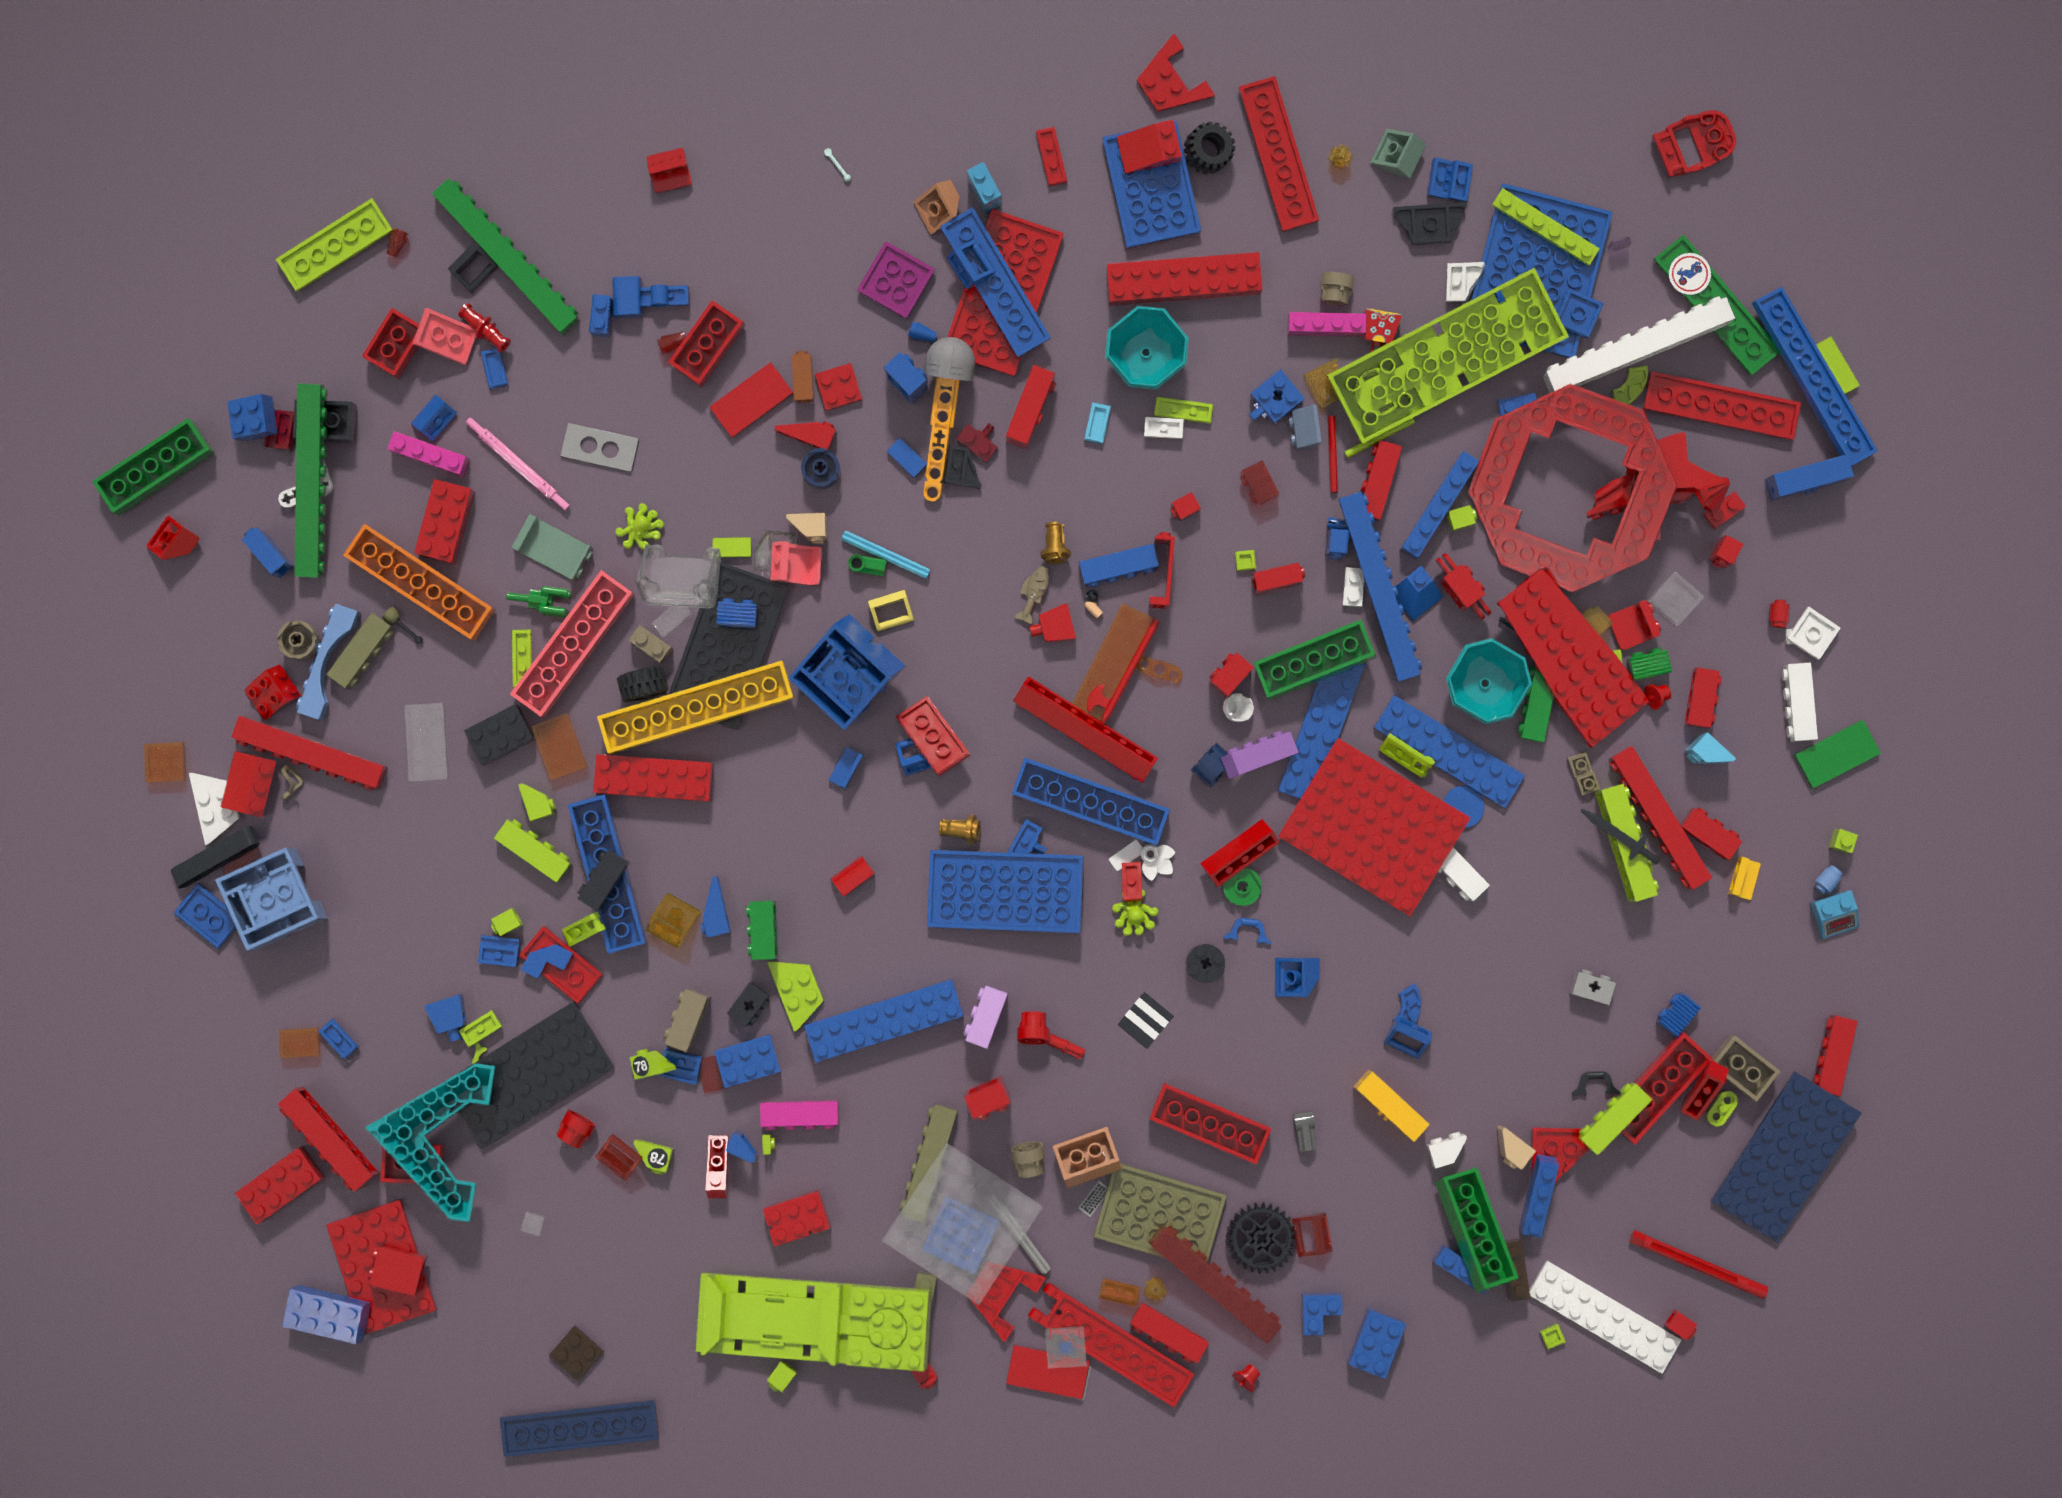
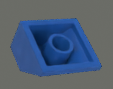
[1396,566,1443,621]
[1275,958,1320,997]

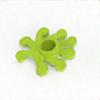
[615,503,664,550]
[1112,889,1159,936]

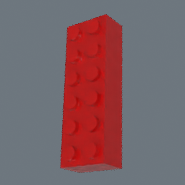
[593,754,714,802]
[1620,1032,1713,1145]
[964,1076,1011,1121]
[1149,1082,1272,1164]
[278,1087,380,1191]

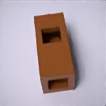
[792,351,814,403]

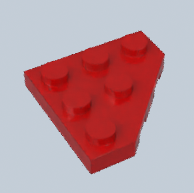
[1531,1127,1589,1183]

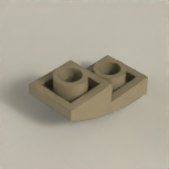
[1567,751,1600,796]

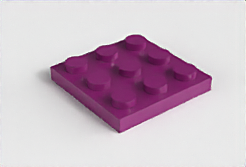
[857,241,935,319]

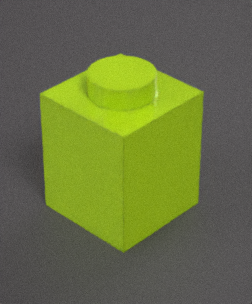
[1446,505,1477,532]
[1828,829,1858,854]
[491,908,523,936]
[767,1359,797,1392]

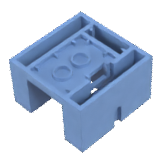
[215,847,328,951]

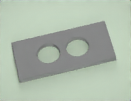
[560,423,639,472]

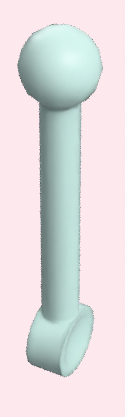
[824,148,851,182]

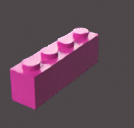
[1287,312,1366,337]
[387,431,470,477]
[760,1100,839,1130]

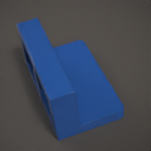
[411,395,457,442]
[829,747,864,789]

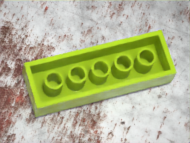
[1595,784,1659,902]

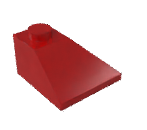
[146,515,200,560]

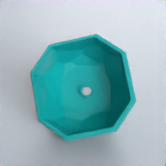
[1105,306,1189,389]
[1446,638,1532,724]

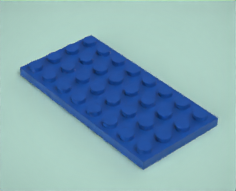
[927,850,1084,933]

